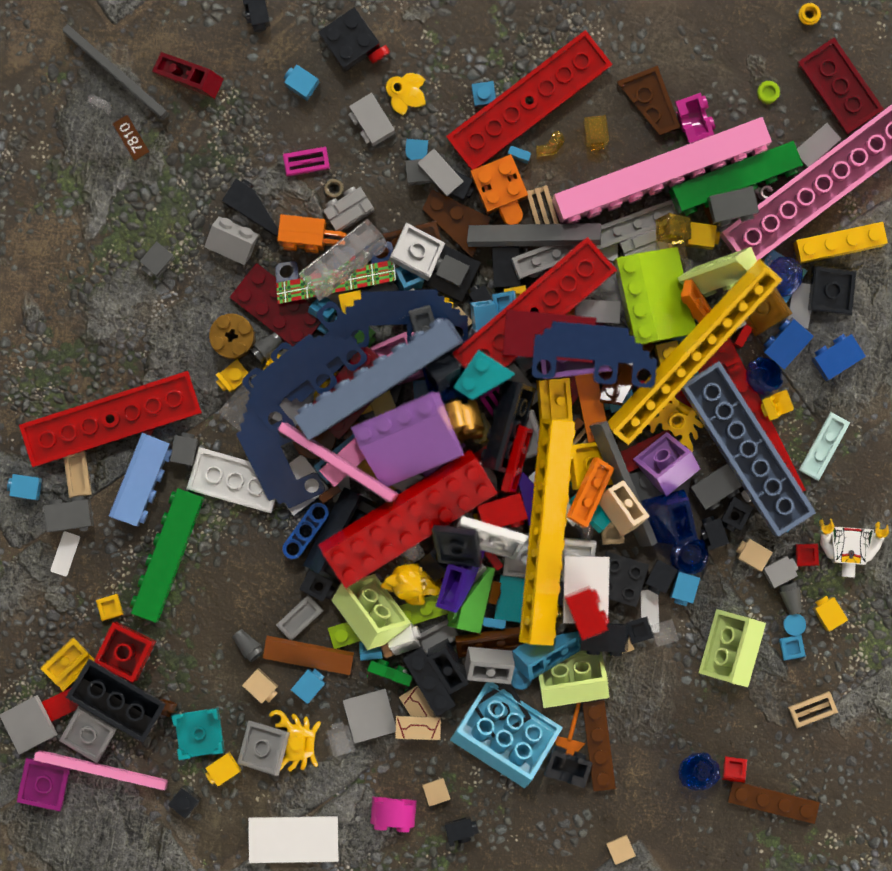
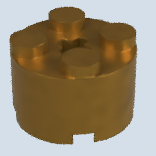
[209,313,256,360]
[444,400,484,445]

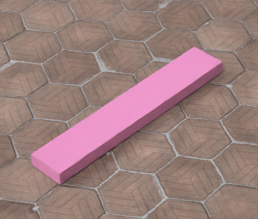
[278,423,398,501]
[34,750,168,790]

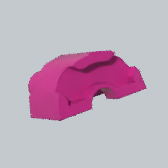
[675,93,716,143]
[370,796,417,832]

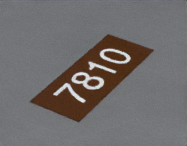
[112,115,149,161]

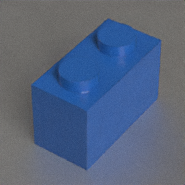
[763,317,814,370]
[811,334,866,382]

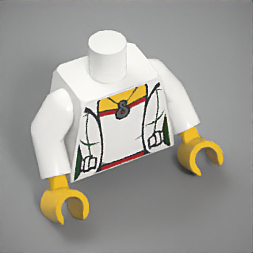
[819,519,889,577]

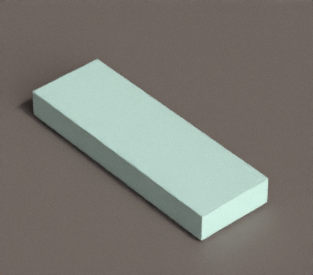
[799,412,850,481]

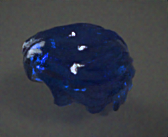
[768,257,803,297]
[746,357,784,395]
[670,537,709,574]
[678,752,720,791]

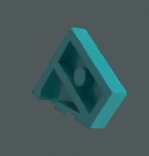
[454,350,515,401]

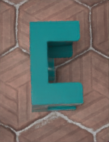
[172,707,225,760]

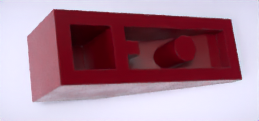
[152,52,224,99]

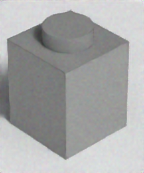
[762,556,798,588]

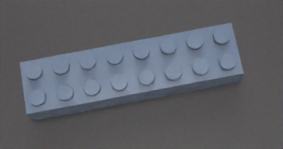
[294,318,464,440]
[681,361,816,537]

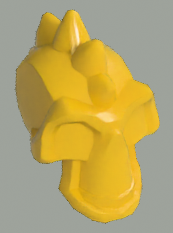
[380,563,443,605]

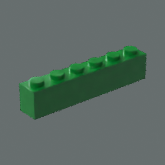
[668,141,803,216]
[129,488,204,623]

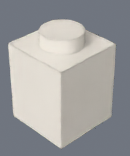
[388,620,421,656]

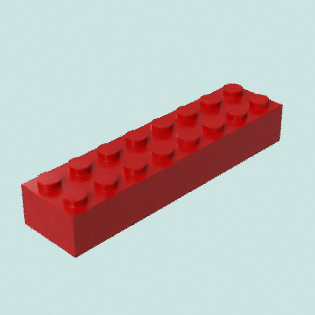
[318,450,498,589]

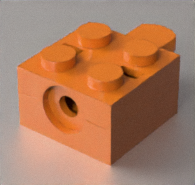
[470,154,528,225]
[277,214,347,254]

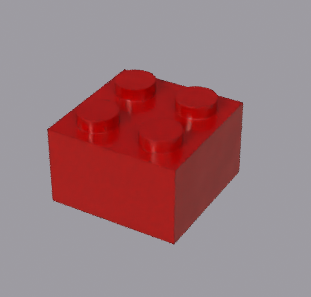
[477,492,528,528]
[564,586,610,640]
[94,622,156,682]

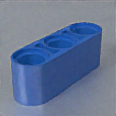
[283,503,329,559]

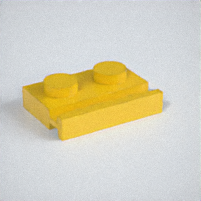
[536,378,573,422]
[41,637,95,691]

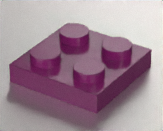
[17,758,70,811]

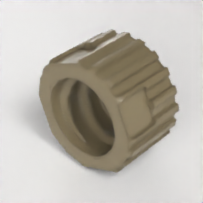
[324,179,344,199]

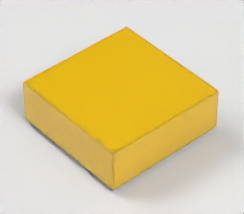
[96,594,124,621]

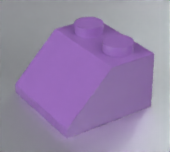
[633,432,700,496]

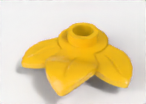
[385,73,425,115]

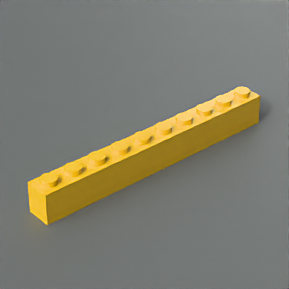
[608,259,782,445]
[519,419,575,646]

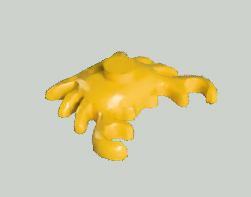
[640,396,703,452]
[269,710,321,771]

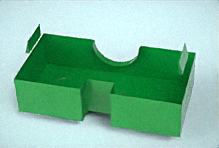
[367,659,413,693]

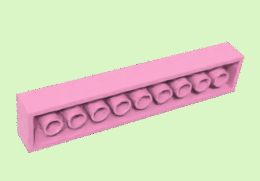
[720,105,892,260]
[552,117,772,224]

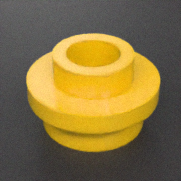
[798,3,821,25]

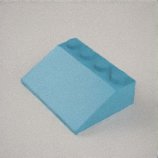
[450,682,563,788]

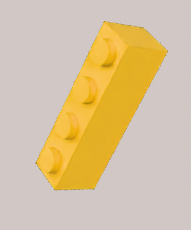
[793,222,888,264]

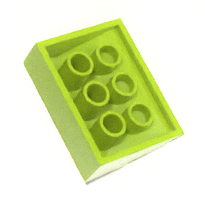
[613,247,696,345]

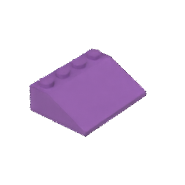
[351,392,464,487]

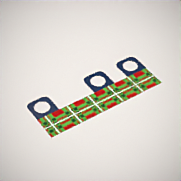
[275,241,396,304]

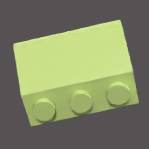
[678,247,757,297]
[332,574,411,650]
[699,609,766,687]
[538,650,609,708]

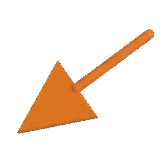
[555,702,586,755]

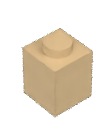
[736,539,773,572]
[242,668,278,704]

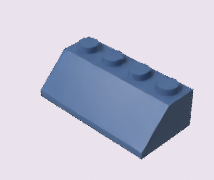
[109,433,172,527]

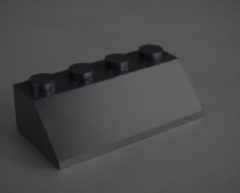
[481,380,536,473]
[303,487,380,584]
[66,659,166,743]

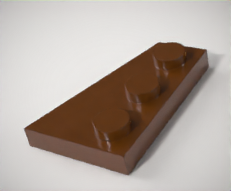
[616,66,681,136]
[422,190,491,258]
[600,343,655,406]

